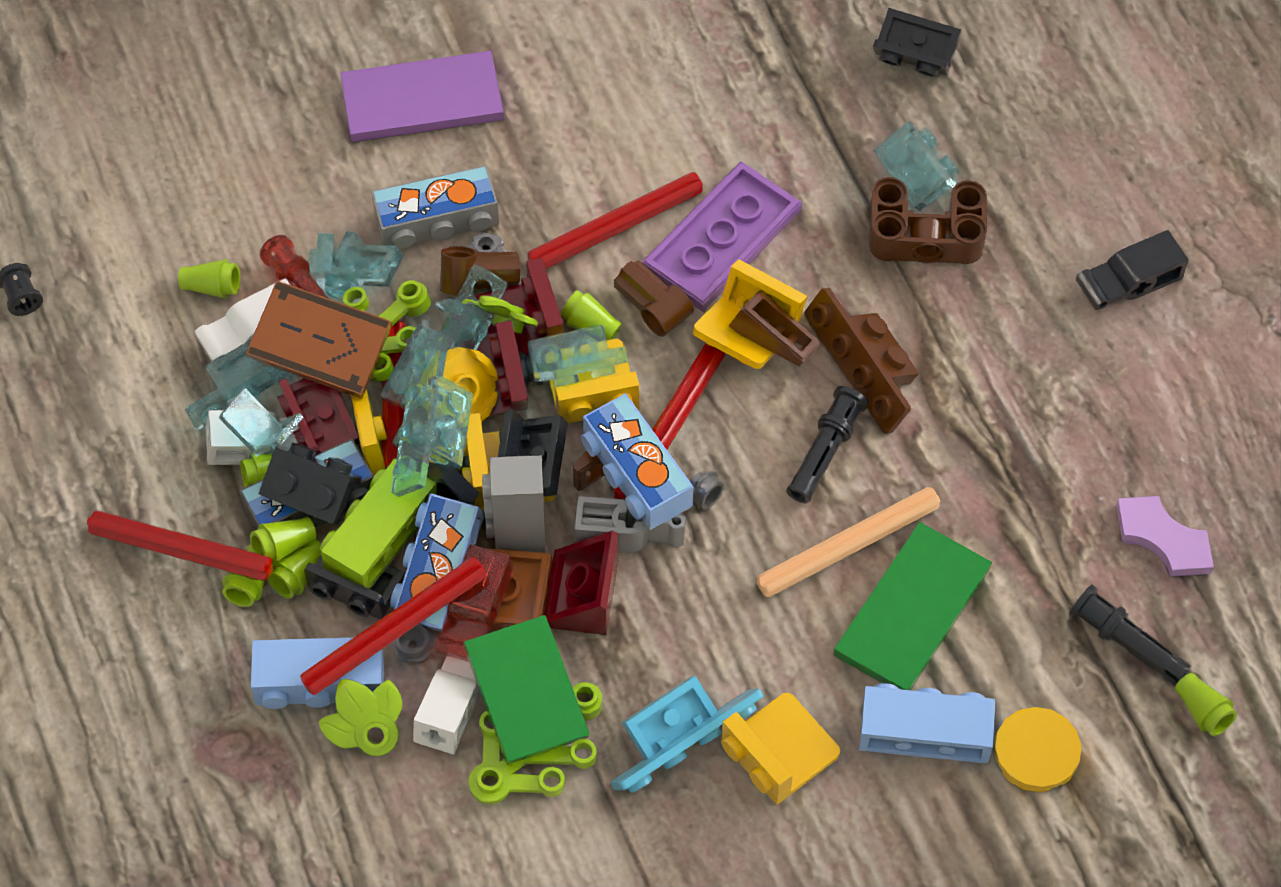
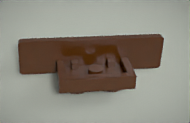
[804,288,919,434]

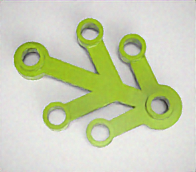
[339,280,431,392]
[468,682,602,804]

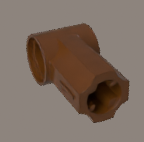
[440,246,520,296]
[614,260,694,337]

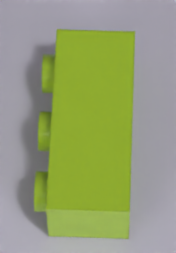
[320,459,437,589]

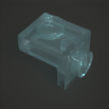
[333,231,404,287]
[309,233,359,298]

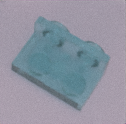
[873,121,961,211]
[528,325,628,387]

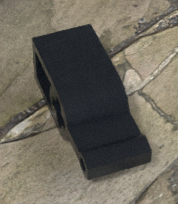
[1076,230,1189,310]

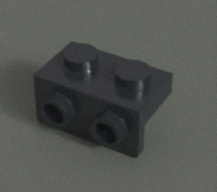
[873,8,962,77]
[498,409,568,497]
[258,442,362,524]
[304,556,405,619]

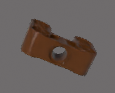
[869,177,987,264]

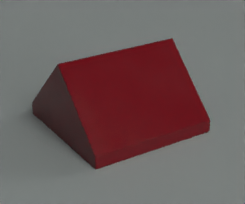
[544,530,619,636]

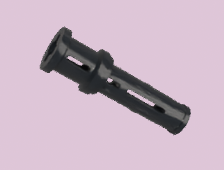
[786,386,868,504]
[1069,584,1192,687]

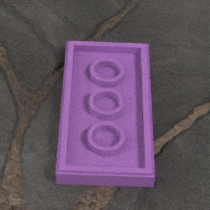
[340,51,504,142]
[642,161,802,312]

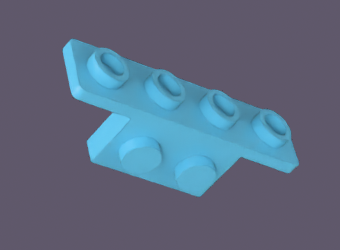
[610,676,764,793]

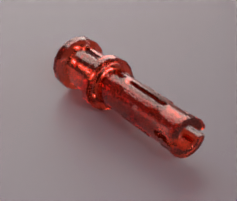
[259,235,329,299]

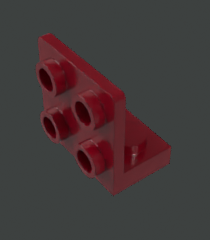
[467,258,564,355]
[433,320,528,417]

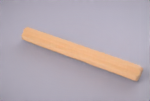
[757,487,940,597]

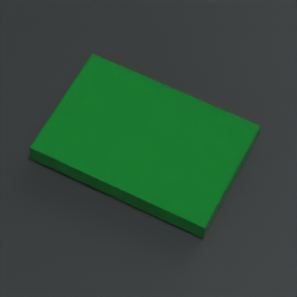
[463,615,590,765]

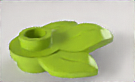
[462,295,538,334]
[318,679,402,756]

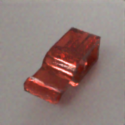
[435,544,515,662]

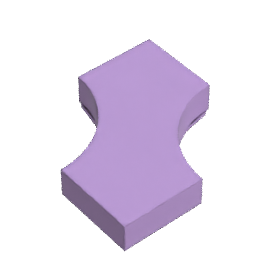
[1116,496,1214,576]

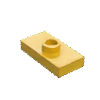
[351,389,387,475]

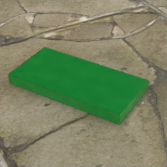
[833,522,992,690]

